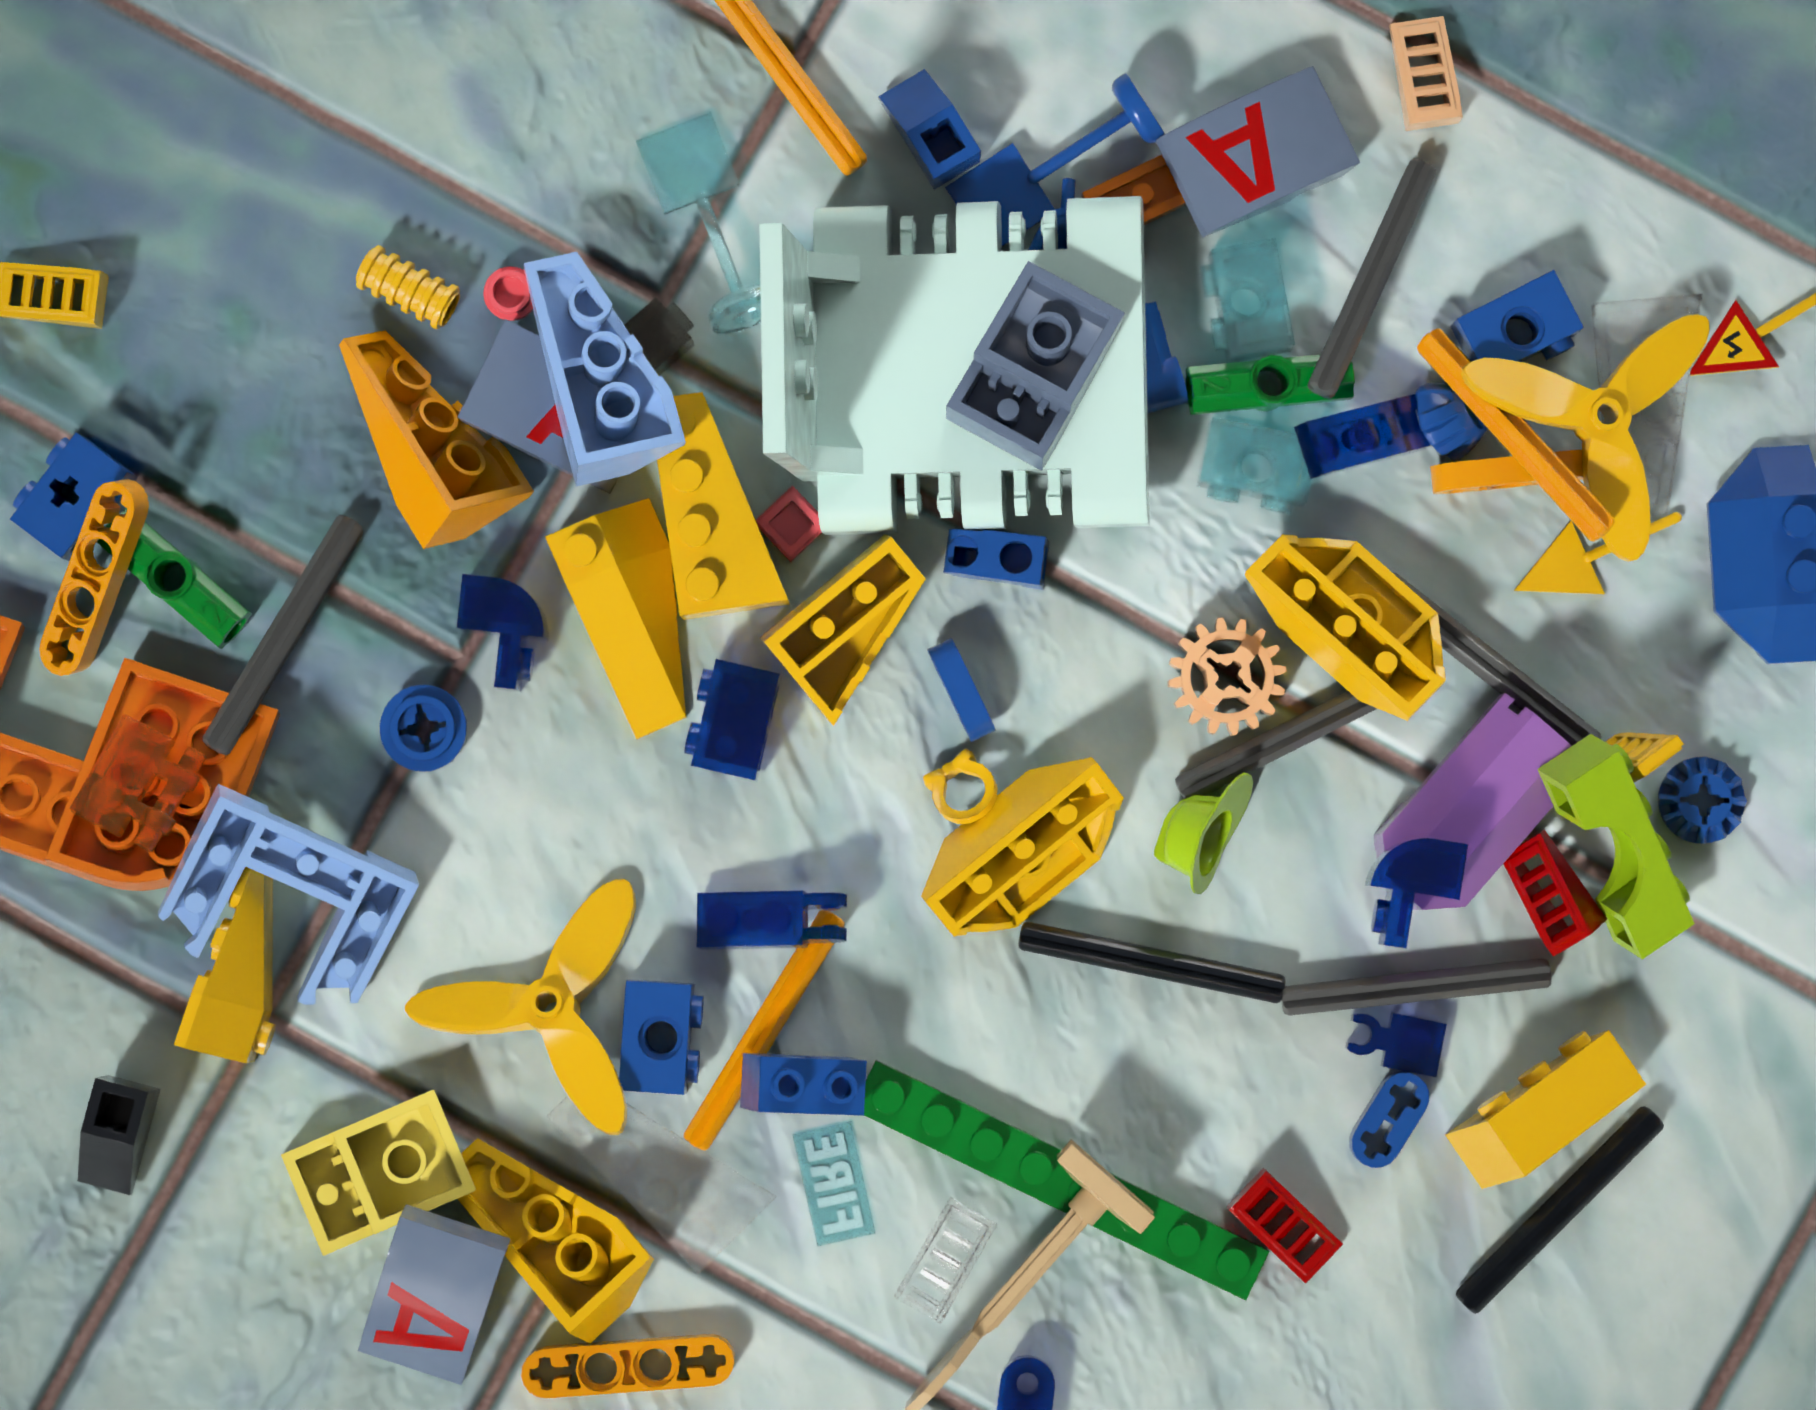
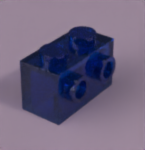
[684,659,782,782]

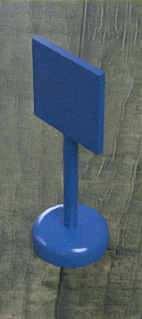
[945,72,1165,247]

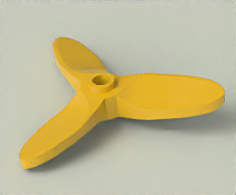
[1461,314,1710,562]
[405,879,636,1135]

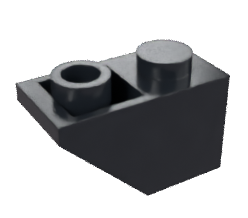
[77,1075,161,1195]

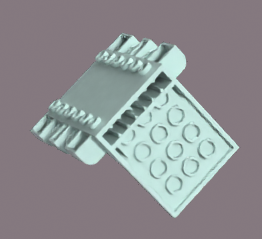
[759,196,1150,535]

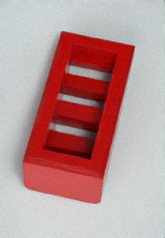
[1503,829,1607,957]
[1226,1168,1343,1283]

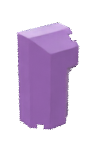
[1374,693,1571,910]

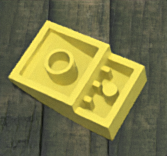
[281,1089,476,1256]

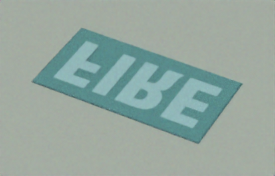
[793,1122,875,1246]

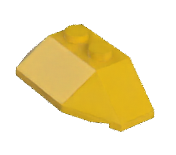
[1245,534,1446,721]
[921,757,1124,937]

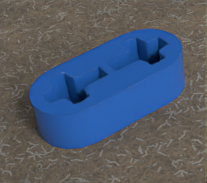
[927,638,996,742]
[1349,1071,1429,1168]

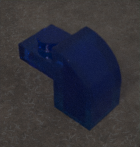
[456,574,549,692]
[1365,838,1468,949]

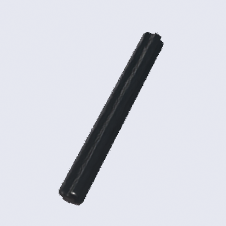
[1018,922,1286,1003]
[1456,1106,1664,1314]

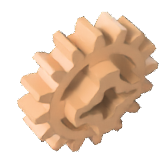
[1167,617,1287,736]

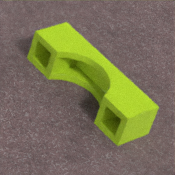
[1537,734,1695,960]

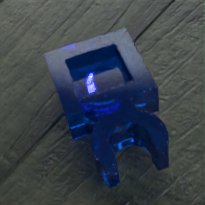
[1345,1012,1447,1077]

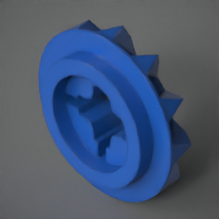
[380,685,467,772]
[1658,757,1747,844]

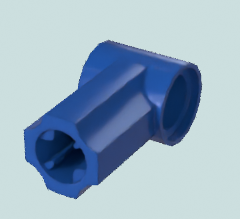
[1145,301,1188,414]

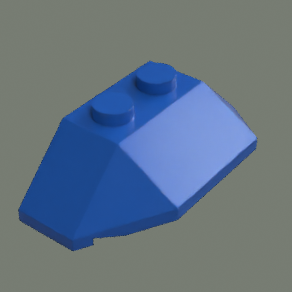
[1706,445,1816,664]

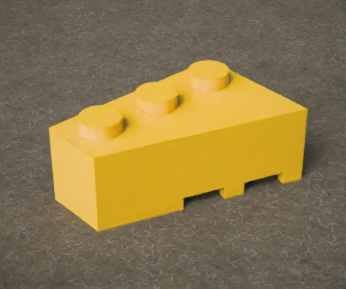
[760,534,926,726]
[1445,1030,1647,1189]

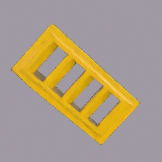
[0,262,109,329]
[1605,732,1684,782]

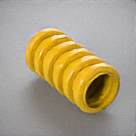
[356,245,460,330]

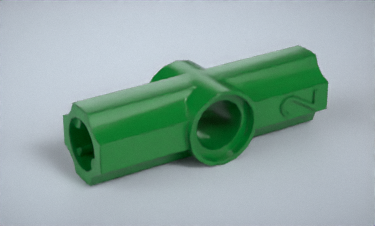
[1185,354,1355,415]
[97,508,252,649]

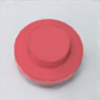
[483,266,533,321]

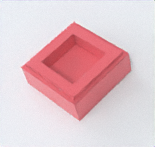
[756,485,822,562]

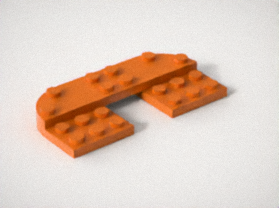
[0,615,280,891]

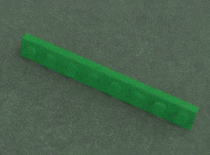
[864,1060,1270,1301]

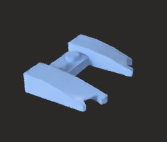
[158,784,419,1005]

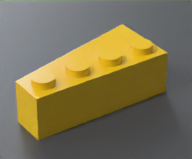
[657,392,790,620]

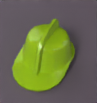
[1154,773,1253,895]

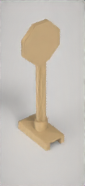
[905,1139,1155,1410]

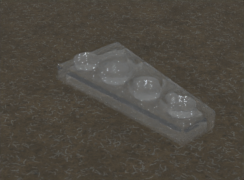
[1591,294,1703,516]
[546,1096,777,1274]

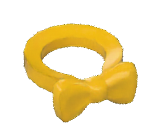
[923,748,998,824]

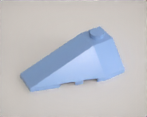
[524,252,686,487]

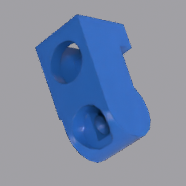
[943,529,1050,590]

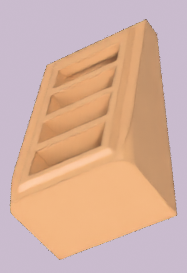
[1389,16,1463,131]

